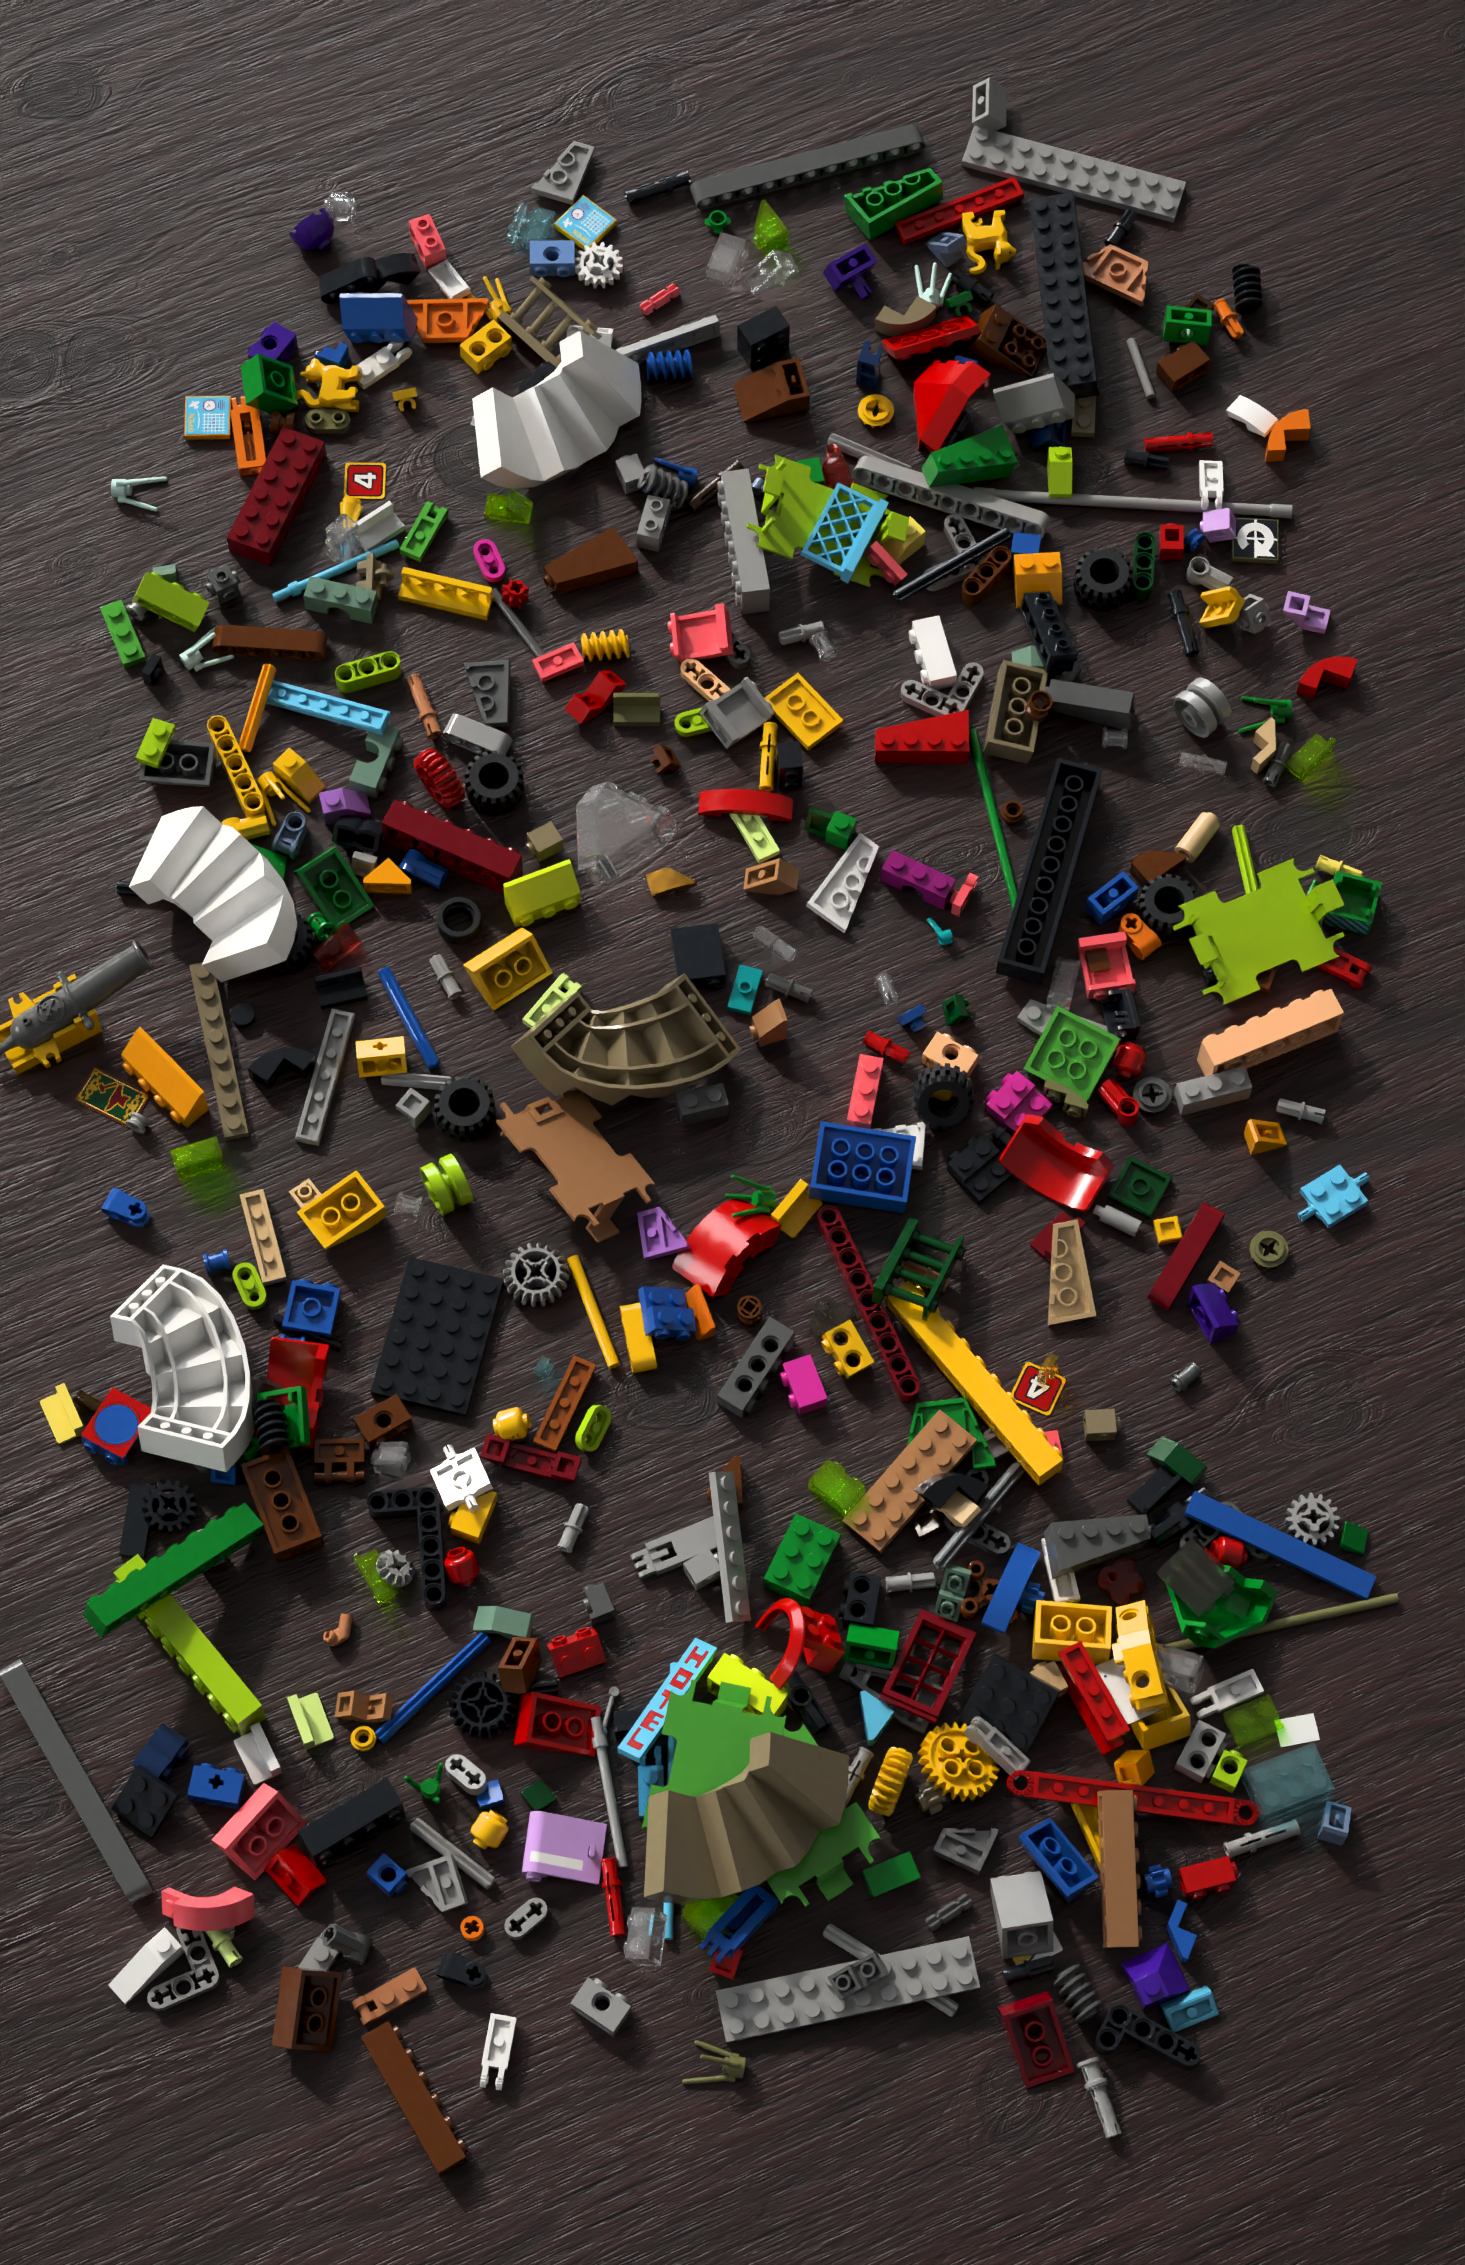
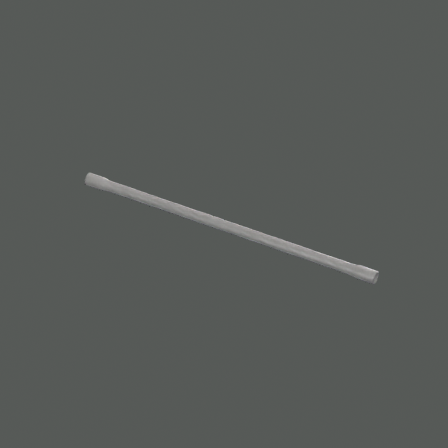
[974,487,1292,519]

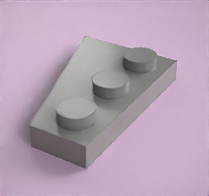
[531,141,595,205]

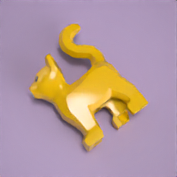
[962,210,1016,275]
[296,359,362,412]

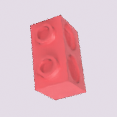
[409,214,447,271]

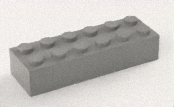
[717,469,770,614]

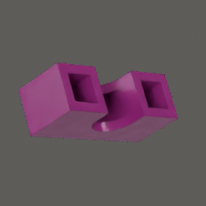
[880,850,956,910]

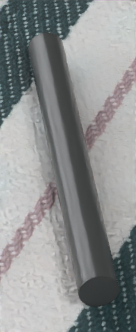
[492,588,545,658]

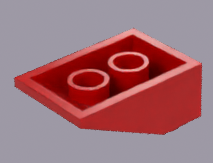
[514,1692,601,1757]

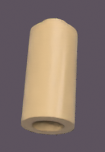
[1175,812,1220,863]

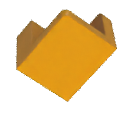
[1114,1750,1155,1786]

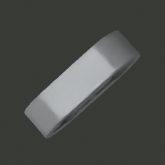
[445,1754,487,1795]
[504,1898,548,1940]

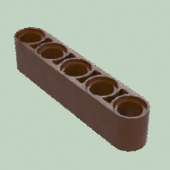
[212,625,328,661]

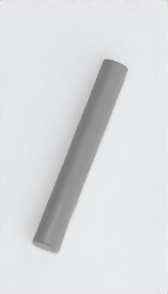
[1126,338,1155,399]

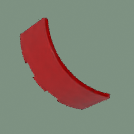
[999,1114,1115,1212]
[672,1199,782,1297]
[255,1337,329,1448]

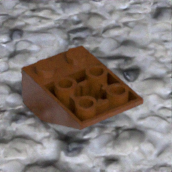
[966,304,1047,378]
[733,358,810,423]

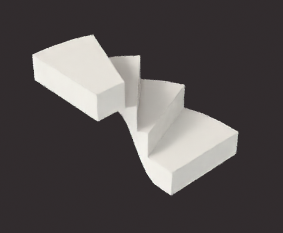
[472,331,641,489]
[129,806,297,982]
[110,1265,255,1472]

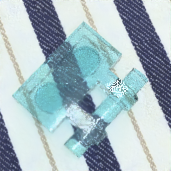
[506,202,556,249]

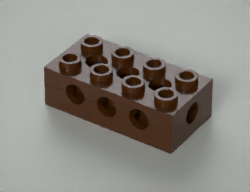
[241,1447,324,1562]

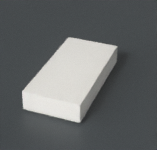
[428,259,471,299]

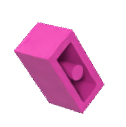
[779,1354,828,1415]

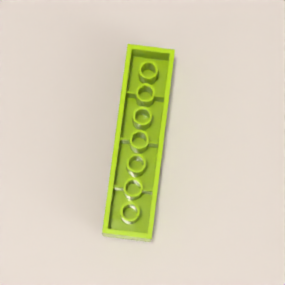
[114,1554,266,1736]

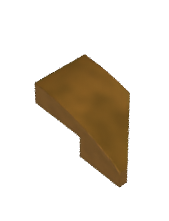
[646,867,697,898]

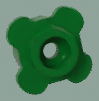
[705,210,731,234]

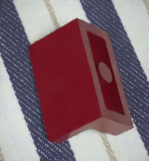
[1030,1212,1085,1264]

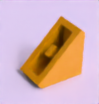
[363,858,412,894]
[1244,1119,1287,1155]

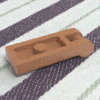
[351,1967,428,2026]

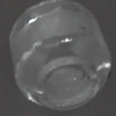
[324,192,357,221]

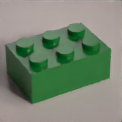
[763,1513,841,1608]

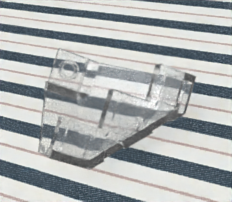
[576,781,679,884]

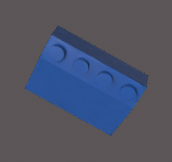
[809,1121,916,1214]

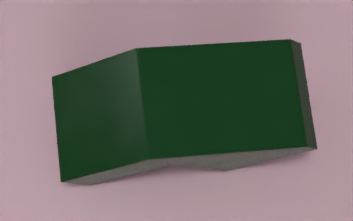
[1147,1436,1208,1487]

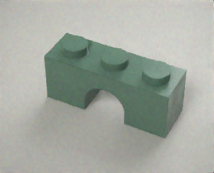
[304,576,378,624]
[349,725,403,799]

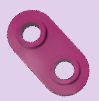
[473,539,505,582]

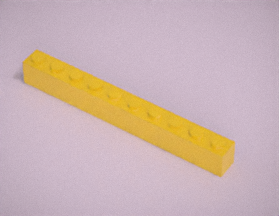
[886,1281,1063,1486]

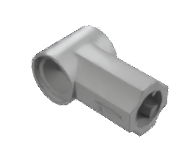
[1186,557,1233,590]

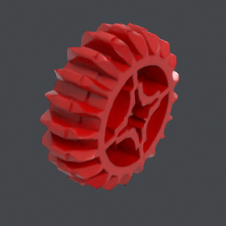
[414,748,465,809]

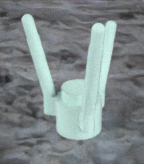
[914,263,952,310]
[111,477,167,512]
[179,625,234,672]

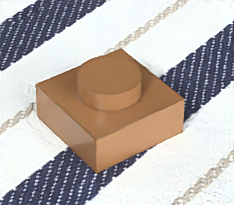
[1206,1261,1241,1295]

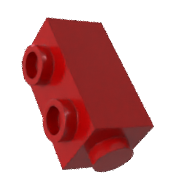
[1177,1856,1238,1900]

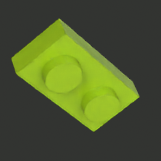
[135,718,176,768]

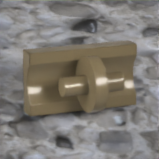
[356,553,394,600]

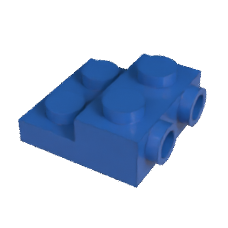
[282,1279,342,1337]
[638,1286,697,1341]

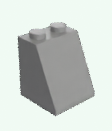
[990,1871,1053,1959]

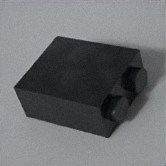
[671,923,726,989]

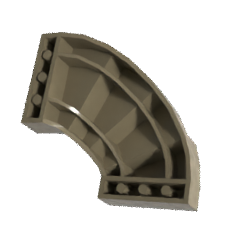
[511,973,742,1105]
[644,1732,849,1904]

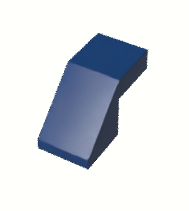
[1166,1900,1197,1964]

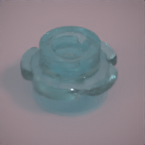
[533,1355,554,1378]

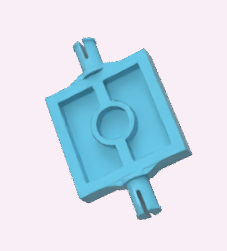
[1297,1165,1370,1229]

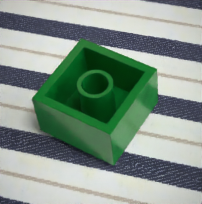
[241,353,298,414]

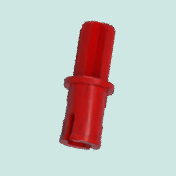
[863,1030,910,1063]

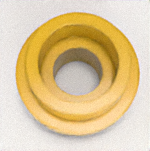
[351,1726,376,1752]

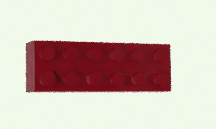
[227,427,327,566]
[382,799,523,895]

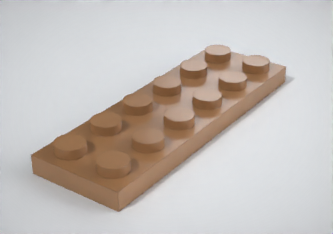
[842,1409,978,1553]

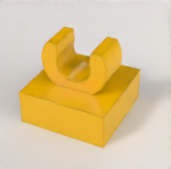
[392,387,417,411]

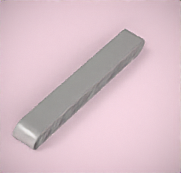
[852,456,1050,539]

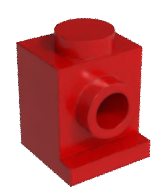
[1159,523,1184,561]

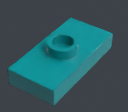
[727,965,763,1015]

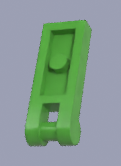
[400,501,449,562]

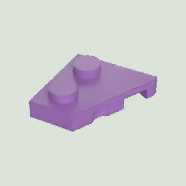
[637,1207,691,1261]

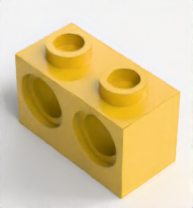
[460,319,512,374]
[821,1320,874,1379]

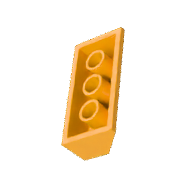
[121,1027,209,1128]

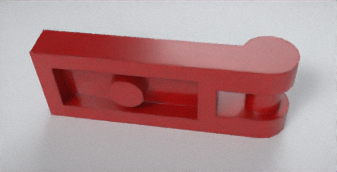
[1316,947,1372,989]

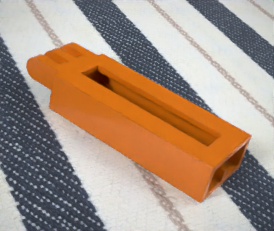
[230,396,266,476]

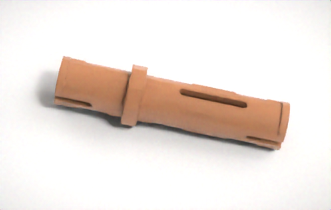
[407,673,442,739]

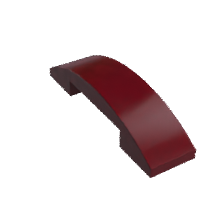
[480,1434,582,1482]

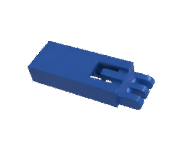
[699,1885,779,1964]

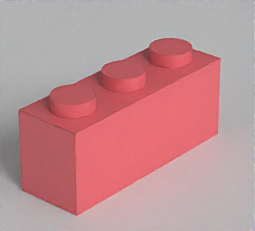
[846,1054,884,1129]

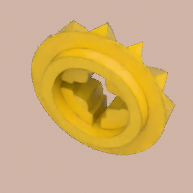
[858,394,894,428]

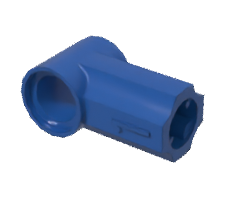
[398,849,448,889]

